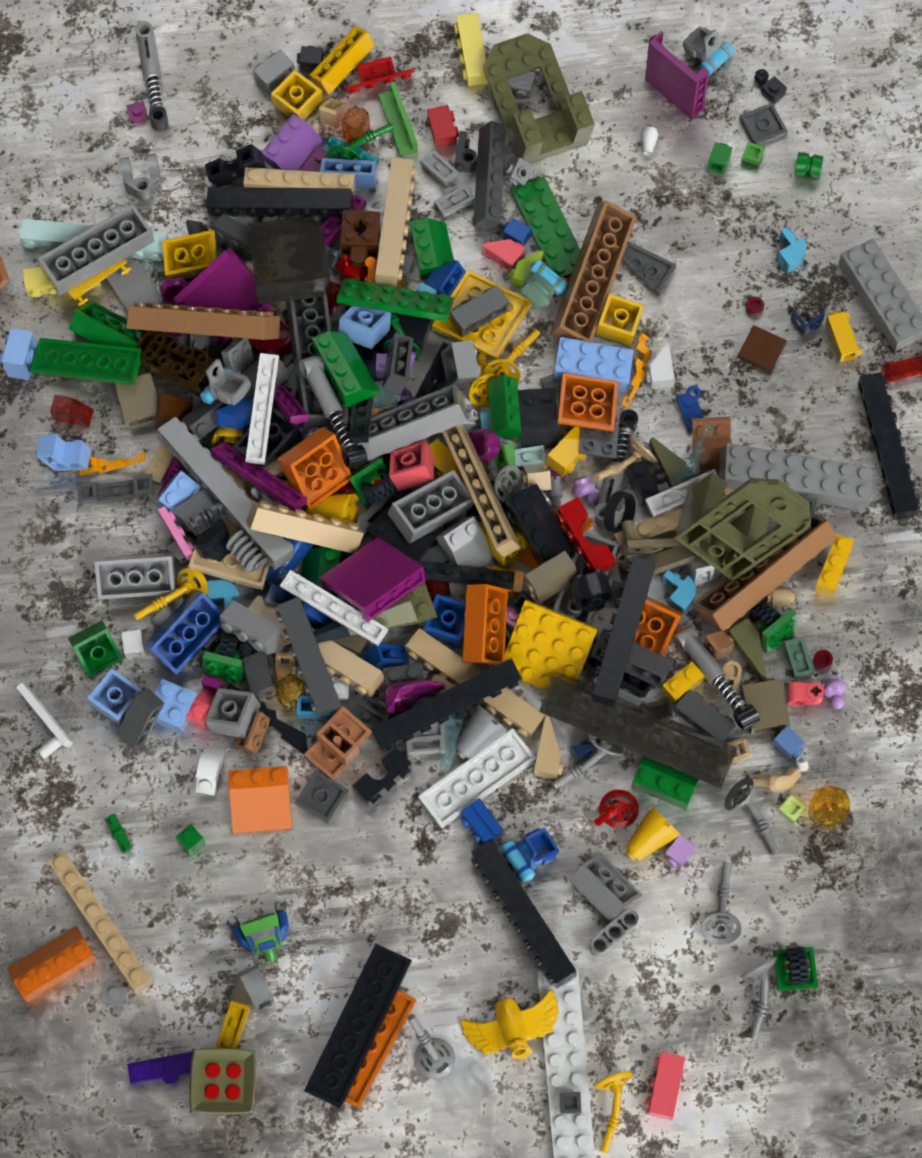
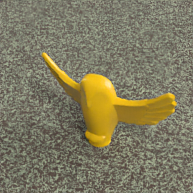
[461,989,559,1059]

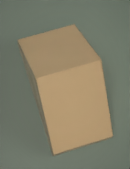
[319,98,347,127]

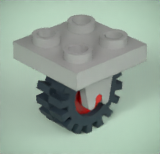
[209,338,255,373]

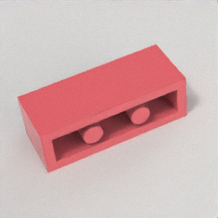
[645,1052,685,1121]

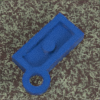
[676,386,704,432]

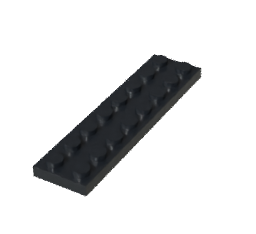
[304,943,412,1109]

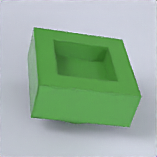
[741,142,765,166]

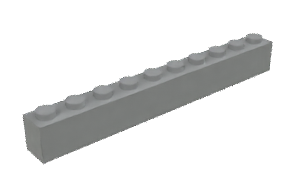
[157,417,294,570]

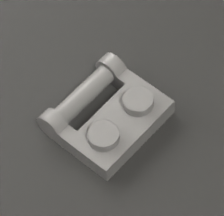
[406,722,447,758]

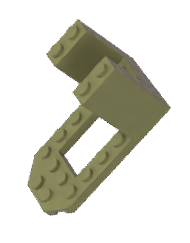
[483,33,595,164]
[674,472,811,581]

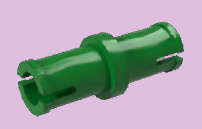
[104,813,133,854]

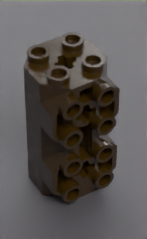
[141,334,224,398]

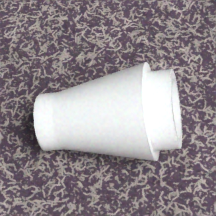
[641,127,659,155]

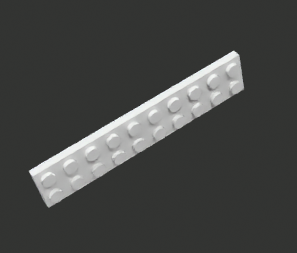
[537,968,595,1158]

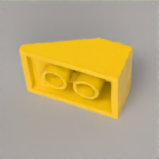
[162,230,217,280]

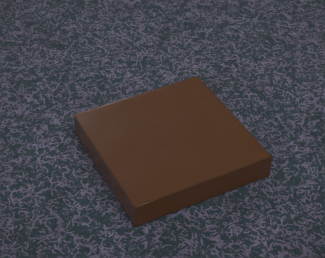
[737,325,787,373]
[155,393,193,433]

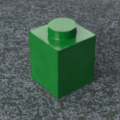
[707,142,732,174]
[176,824,206,856]

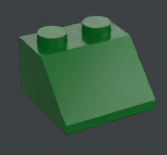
[68,620,123,677]

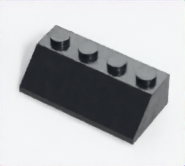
[503,484,575,566]

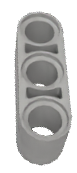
[590,909,639,957]

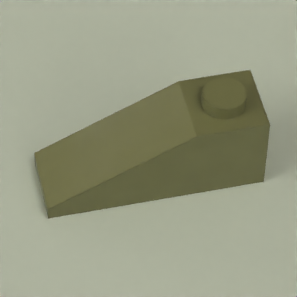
[649,437,695,489]
[728,618,766,682]

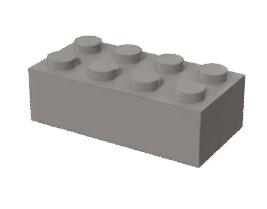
[388,470,474,544]
[95,552,177,599]

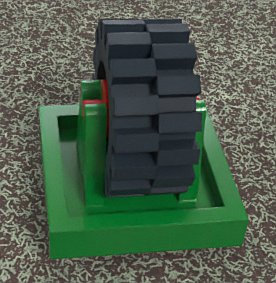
[347,456,397,509]
[750,601,796,653]
[203,633,244,683]
[772,947,818,992]

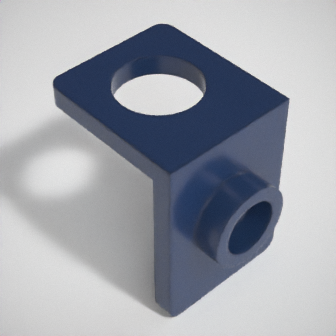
[790,311,825,335]
[262,578,295,606]

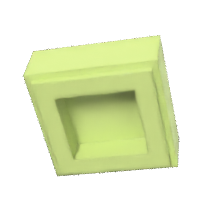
[778,795,806,823]

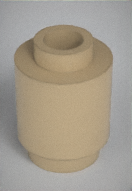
[766,587,795,607]

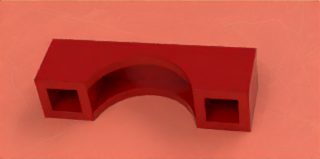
[556,497,616,573]

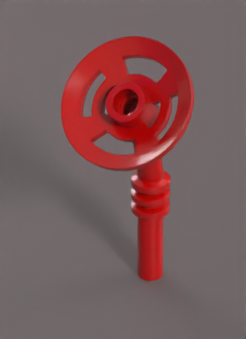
[594,789,639,828]

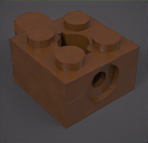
[340,210,381,267]

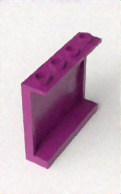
[645,31,709,120]
[173,248,275,344]
[320,537,426,622]

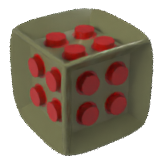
[189,1048,256,1115]

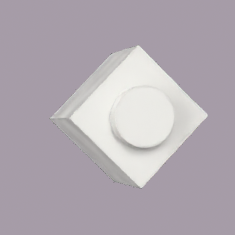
[121,628,146,660]

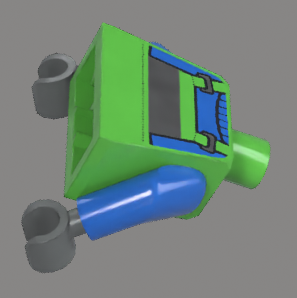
[227,901,289,962]

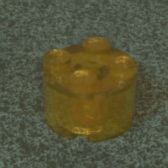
[808,786,850,830]

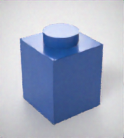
[502,218,532,247]

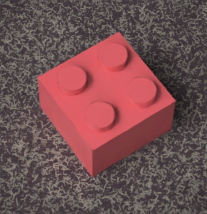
[389,440,434,492]

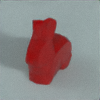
[335,255,368,282]

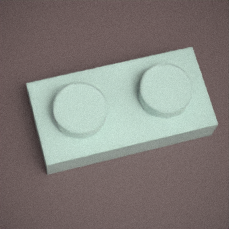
[515,445,546,469]

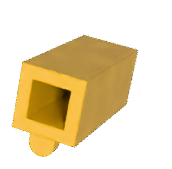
[825,311,864,363]

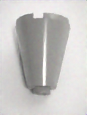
[455,705,508,759]

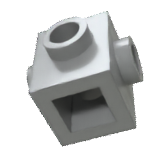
[503,157,533,187]

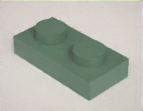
[784,637,814,679]

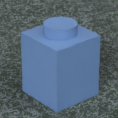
[773,726,805,760]

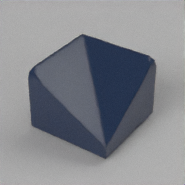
[570,740,594,762]

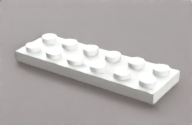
[418,729,536,829]

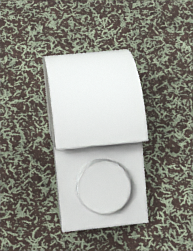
[195,747,224,796]

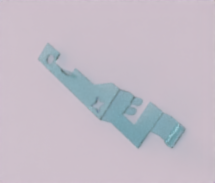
[674,424,716,486]
[440,707,467,769]

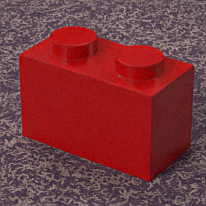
[427,105,459,149]

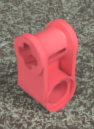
[786,682,825,706]

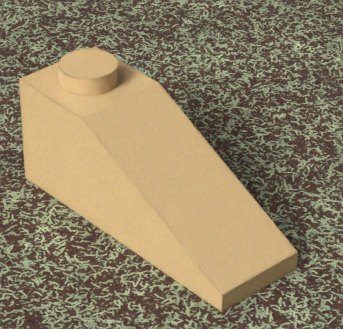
[534,715,564,780]

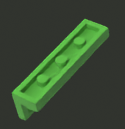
[379,82,418,157]

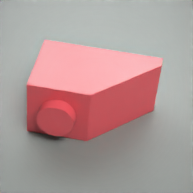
[482,239,525,272]
[186,688,216,731]

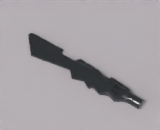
[226,683,308,754]

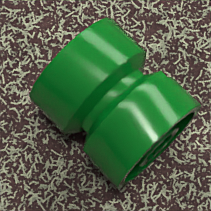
[794,152,824,179]

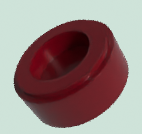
[746,297,765,316]
[813,650,833,670]

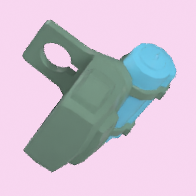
[521,260,568,309]

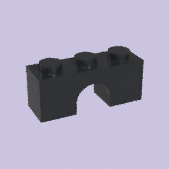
[205,144,265,187]
[352,747,412,807]

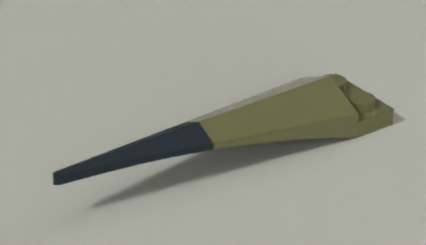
[282,582,437,651]

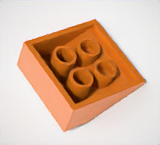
[557,373,619,432]
[278,428,351,510]
[611,596,684,656]
[228,766,292,834]

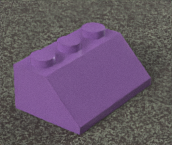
[262,114,324,171]

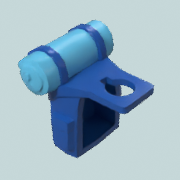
[501,827,559,883]

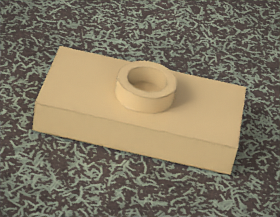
[143,444,174,485]

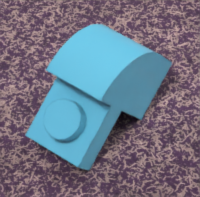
[777,227,807,274]
[662,570,696,615]
[207,580,241,609]

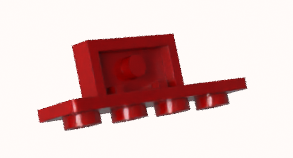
[344,56,415,94]

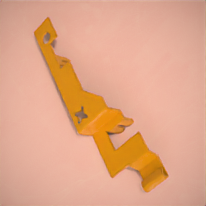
[621,333,652,409]
[79,452,146,476]

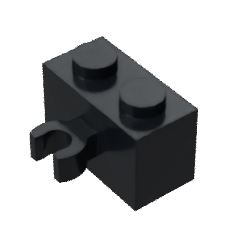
[626,460,666,507]

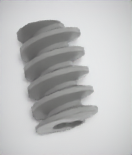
[226,530,267,573]

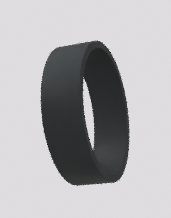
[603,491,636,533]

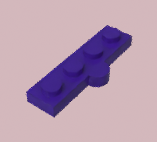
[127,1052,193,1086]

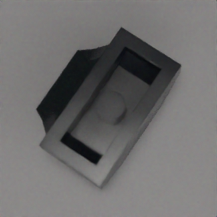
[194,518,231,562]

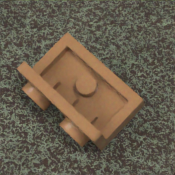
[234,711,270,755]

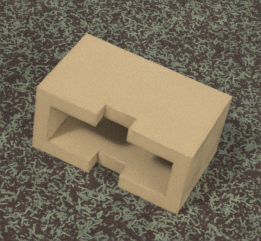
[520,463,552,491]

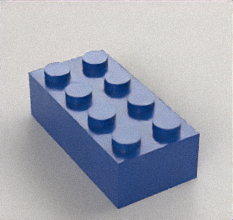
[143,590,223,675]

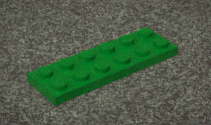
[511,176,580,278]
[337,278,454,322]
[30,338,143,385]

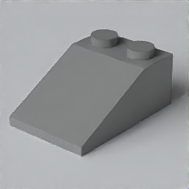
[436,516,496,586]

